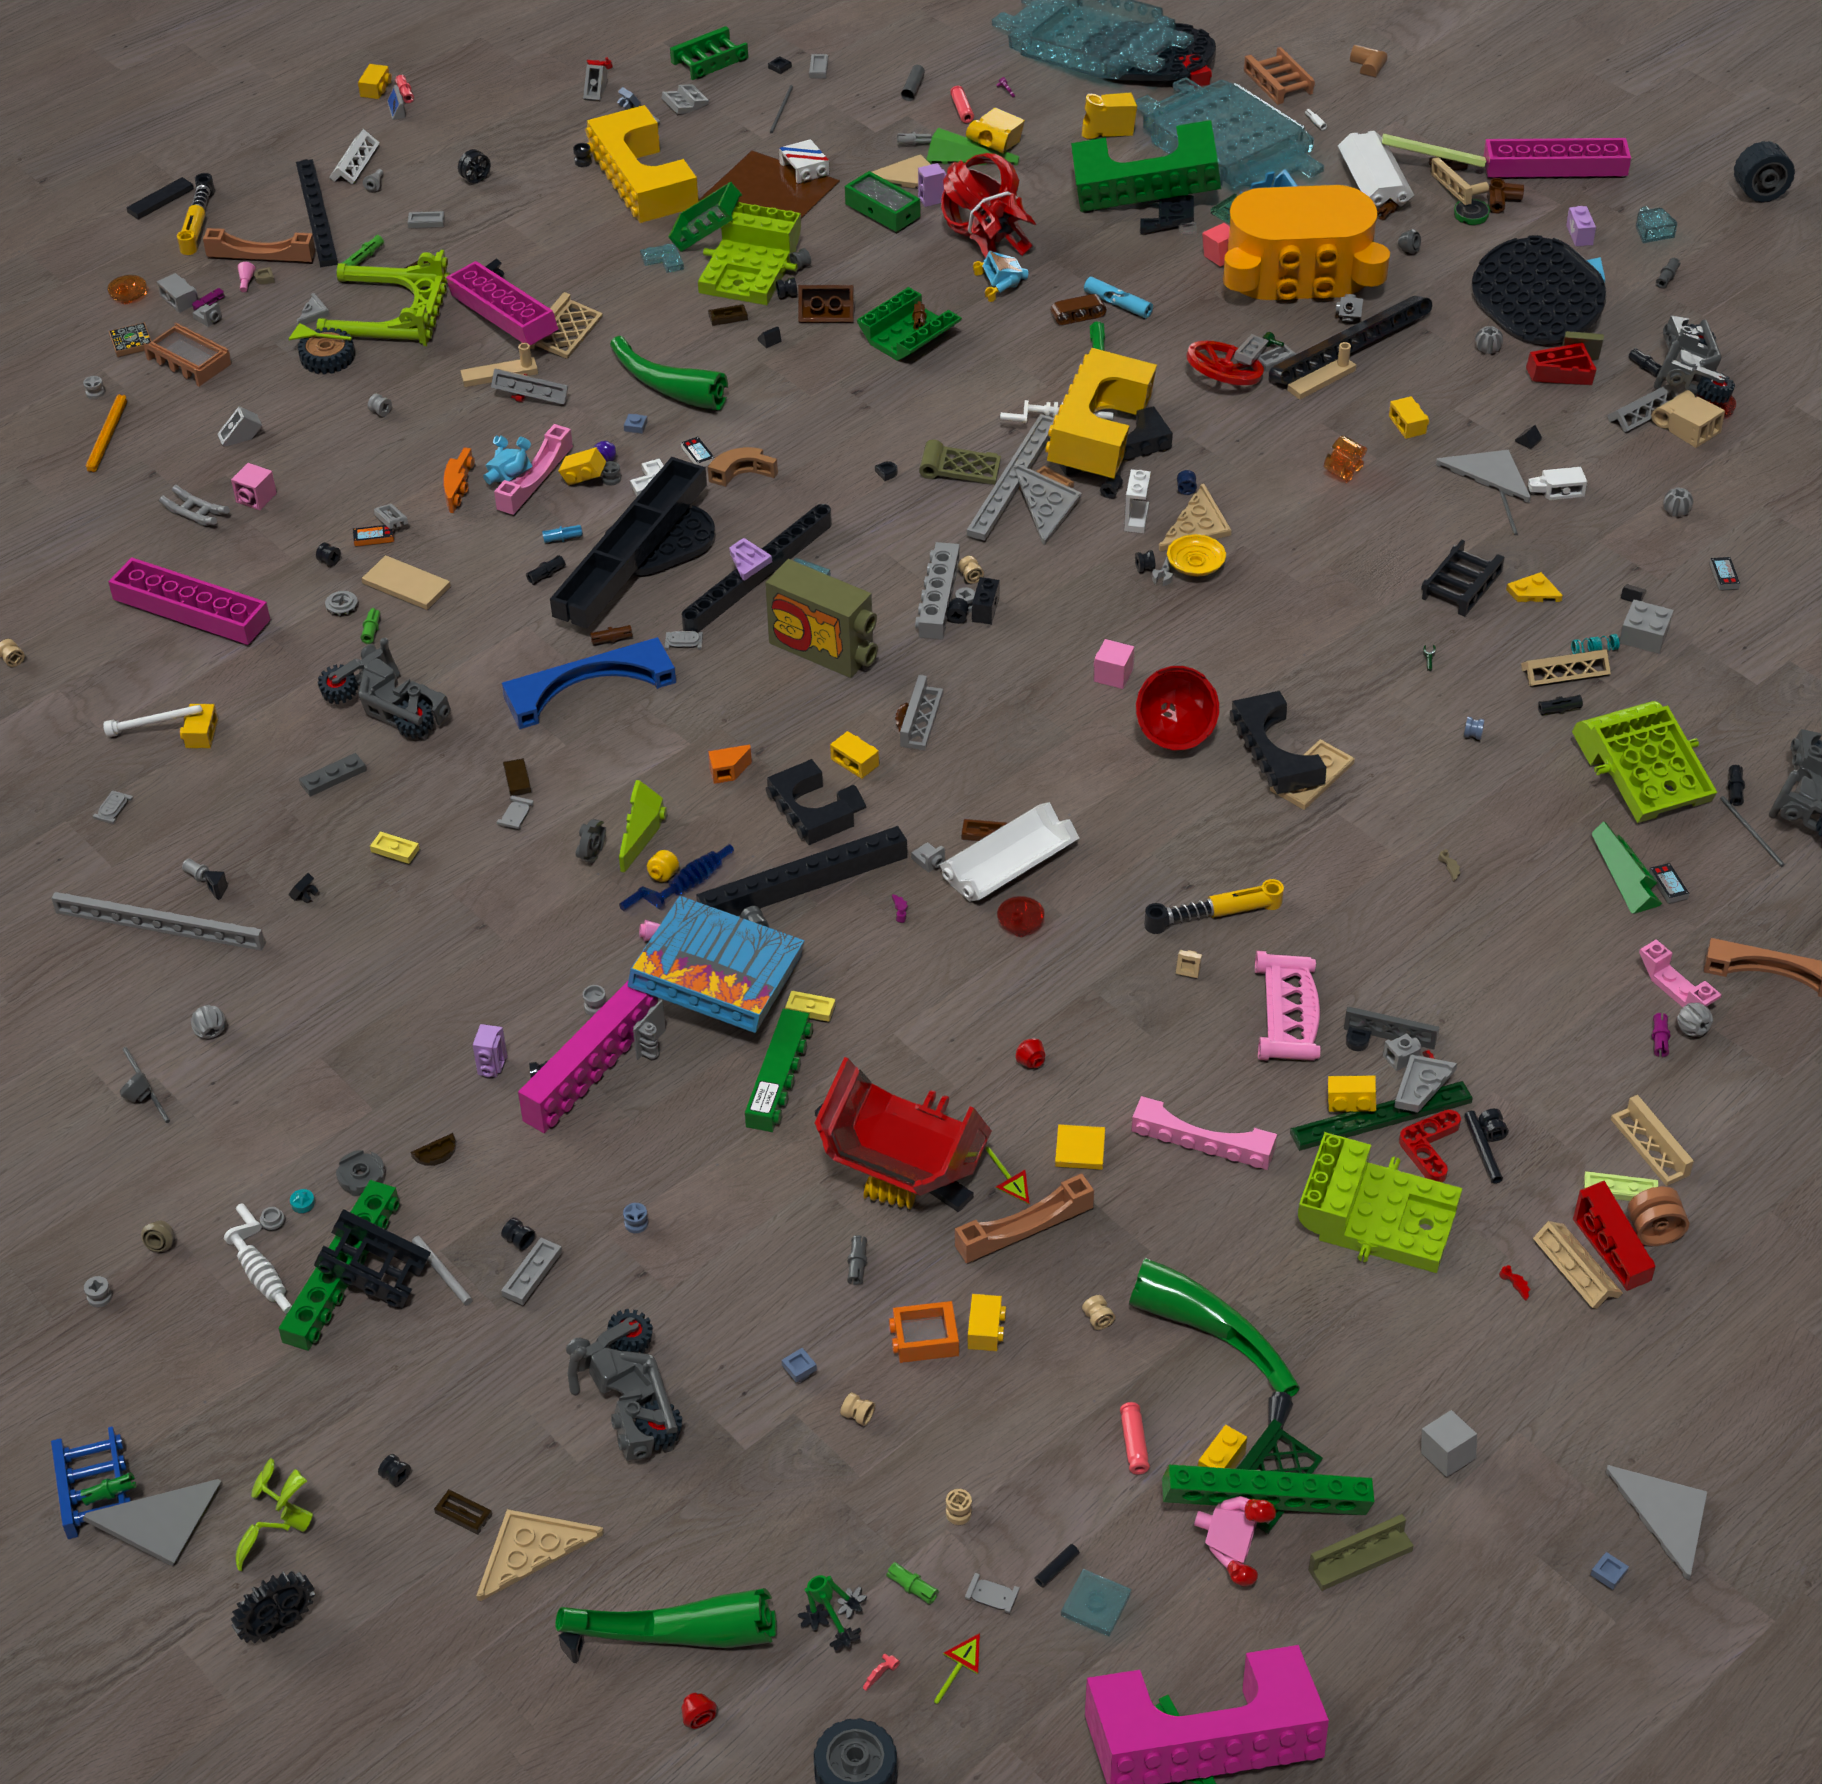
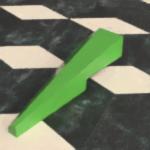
[926,128,1019,165]

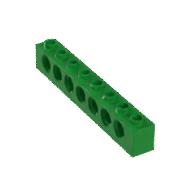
[278,1180,400,1351]
[1162,1464,1375,1515]

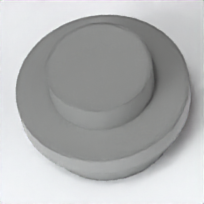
[260,1207,284,1230]

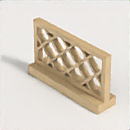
[530,292,603,359]

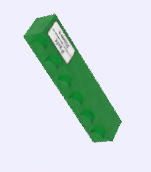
[745,1008,813,1132]

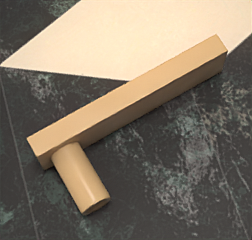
[1431,157,1489,205]
[1287,342,1356,400]
[460,343,538,387]

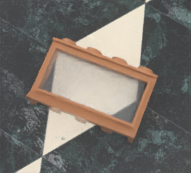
[143,323,231,387]

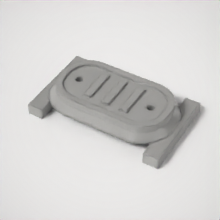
[665,631,703,650]
[93,791,133,824]
[497,796,534,829]
[965,1573,1020,1614]

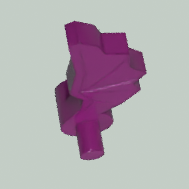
[892,894,908,923]

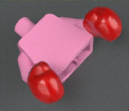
[1194,1496,1276,1587]

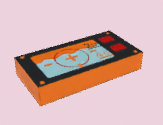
[353,525,394,546]

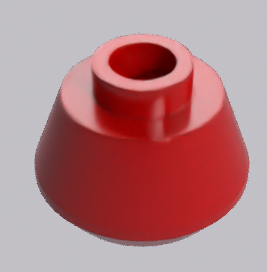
[1015,1038,1046,1068]
[681,1693,717,1729]

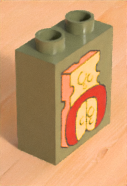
[765,559,878,678]

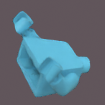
[483,435,533,485]

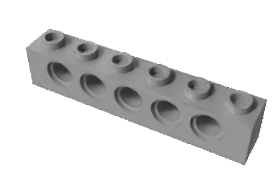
[915,542,960,639]

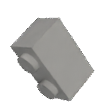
[157,273,198,313]

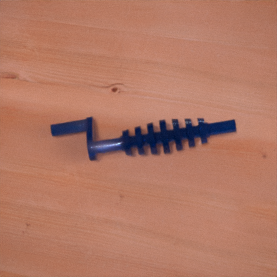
[619,844,734,911]

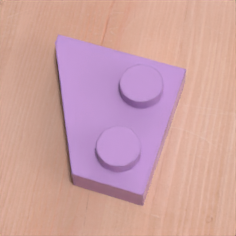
[729,538,772,581]

